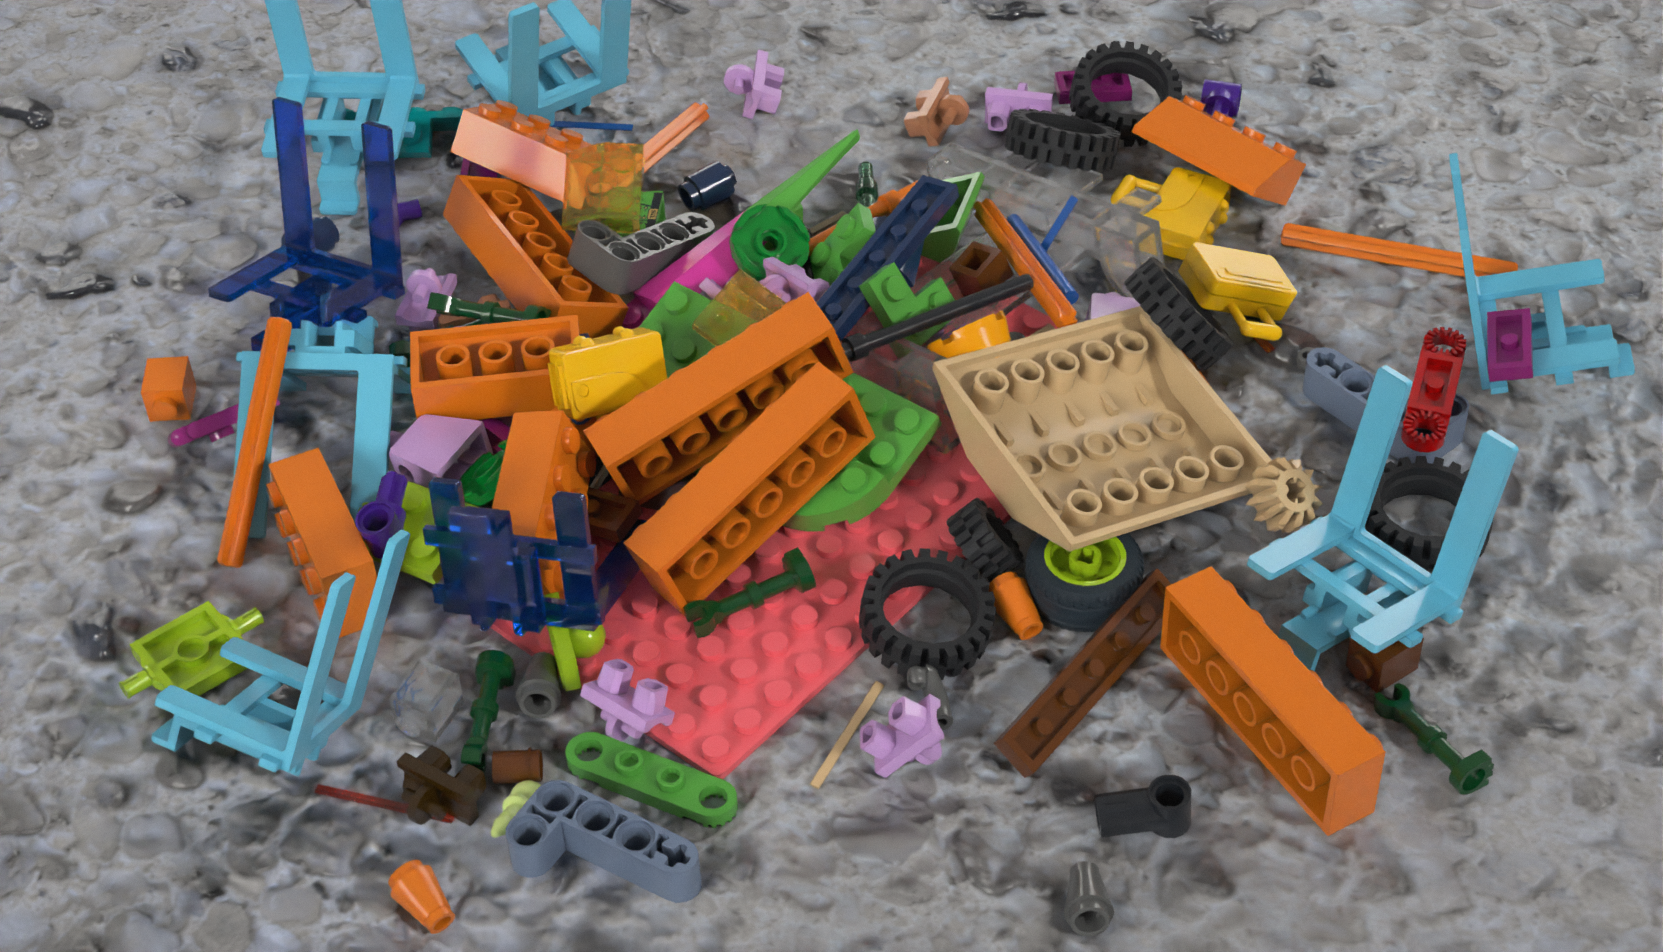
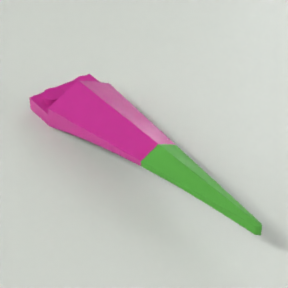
[622,129,860,329]

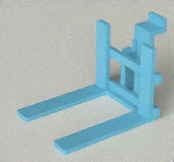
[261,0,426,215]
[455,0,631,126]
[1449,153,1635,395]
[234,315,412,542]
[1247,365,1519,671]
[151,529,410,776]

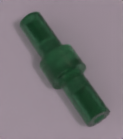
[855,161,878,207]

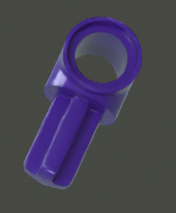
[1201,79,1242,117]
[355,471,408,559]

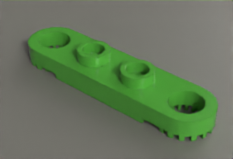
[565,732,738,828]

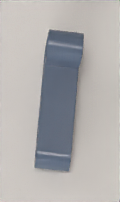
[1302,347,1469,464]
[505,780,702,903]

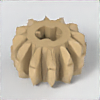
[1245,457,1323,533]

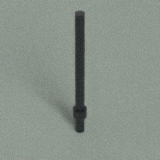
[841,274,1033,362]

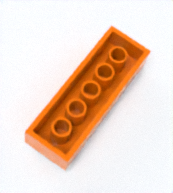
[443,175,629,339]
[583,292,854,505]
[624,362,876,617]
[1160,566,1386,836]

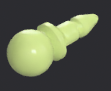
[490,780,541,838]

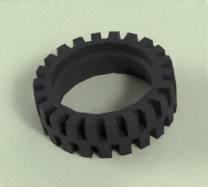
[1069,41,1182,147]
[1004,109,1120,172]
[1124,257,1234,370]
[1365,456,1494,571]
[859,548,996,680]

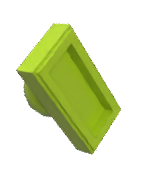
[541,592,606,691]

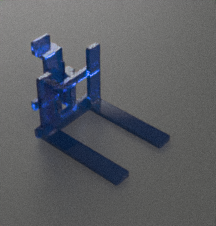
[208,97,405,352]
[422,477,647,636]

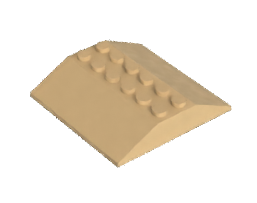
[932,306,1271,551]

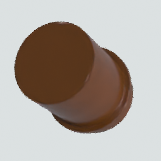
[492,747,543,784]

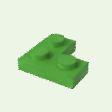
[810,203,876,286]
[859,262,955,356]

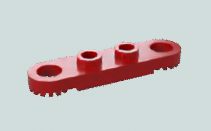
[1401,327,1466,453]

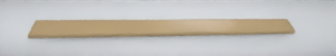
[810,681,884,789]

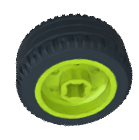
[1025,533,1144,632]

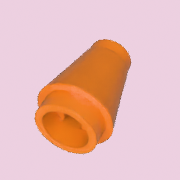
[988,572,1043,640]
[388,859,455,934]

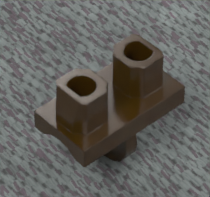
[396,745,487,826]

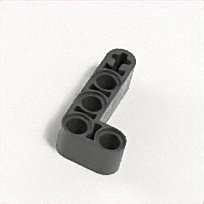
[567,212,715,295]

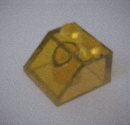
[562,142,645,234]

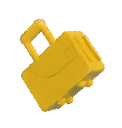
[1110,167,1231,260]
[1178,242,1297,341]
[547,326,667,420]

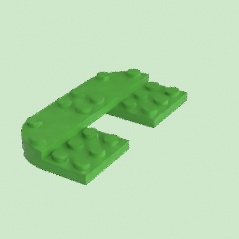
[638,281,942,532]

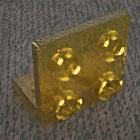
[692,269,786,346]

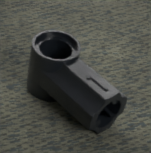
[1094,774,1191,838]

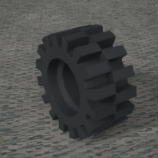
[946,498,1024,582]

